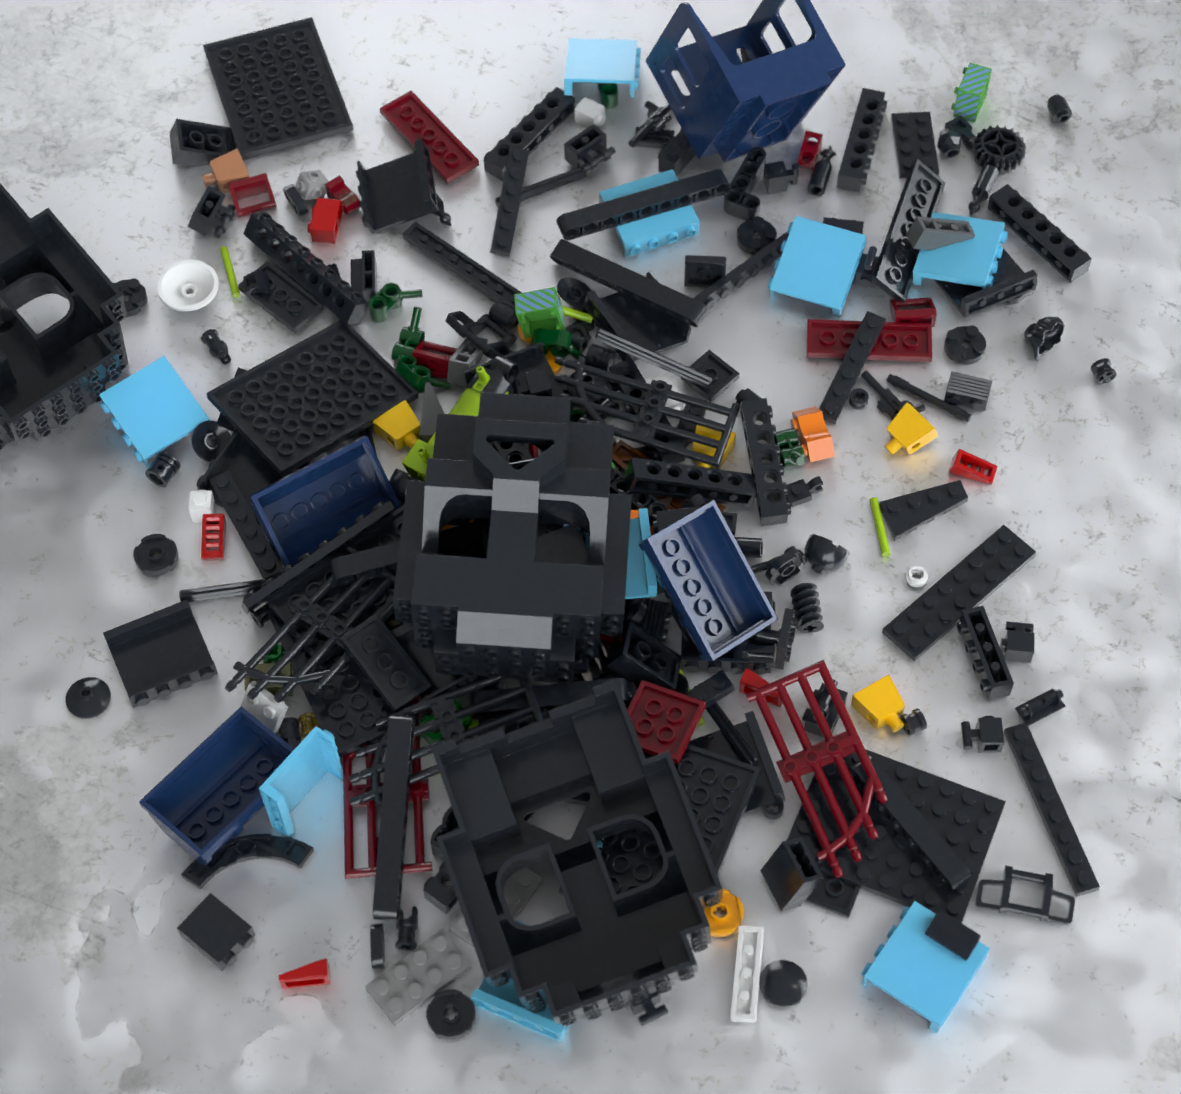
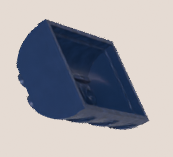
[249,436,401,567]
[638,500,778,662]
[139,706,294,865]

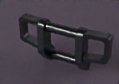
[445,311,517,359]
[975,865,1075,925]

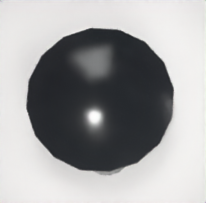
[759,960,808,1007]

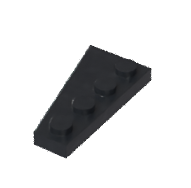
[879,480,968,541]

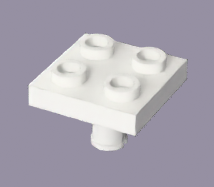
[241,681,288,735]

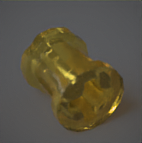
[298,712,317,741]

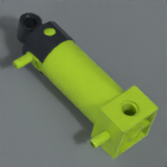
[402,356,519,481]

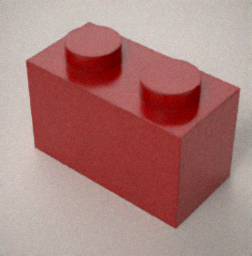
[307,198,343,244]

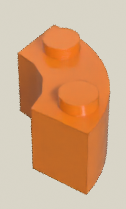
[790,406,835,462]

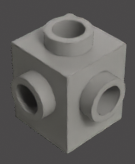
[295,170,329,200]

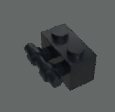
[564,124,616,173]
[187,186,235,238]
[802,679,848,738]

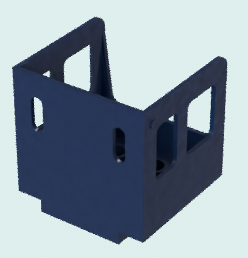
[645,0,846,163]

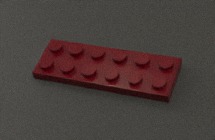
[380,91,479,184]
[807,319,932,362]

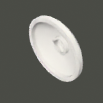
[157,260,219,311]

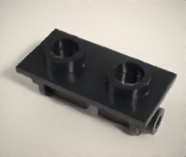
[1015,688,1066,726]

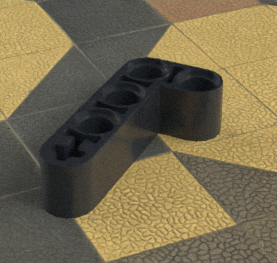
[723,147,766,221]

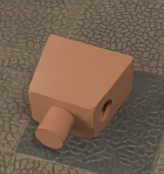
[202,149,249,193]

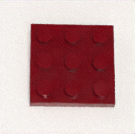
[627,680,706,764]

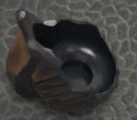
[1024,316,1064,361]

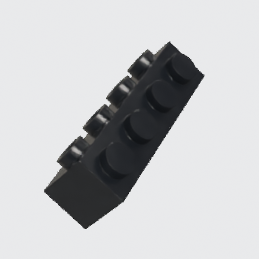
[657,128,696,176]
[957,606,1014,701]

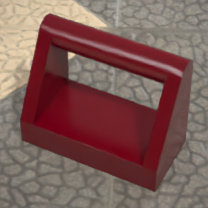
[228,173,277,218]
[890,297,937,327]
[412,340,457,379]

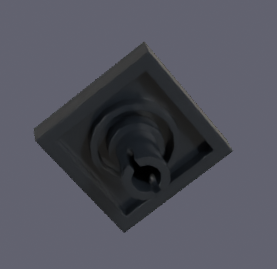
[756,608,797,670]

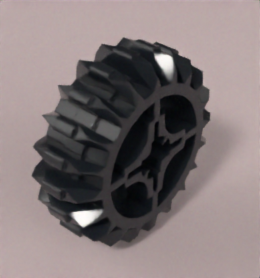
[972,124,1026,174]

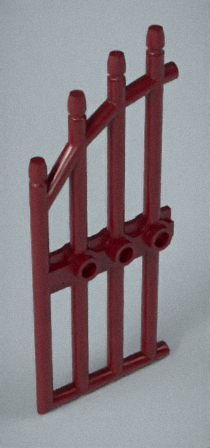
[746,660,888,878]
[343,696,433,879]

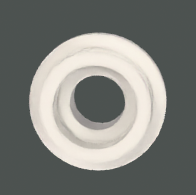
[905,566,928,587]

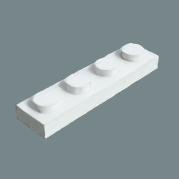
[730,926,764,1023]

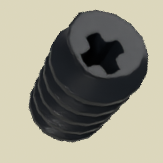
[790,583,824,633]

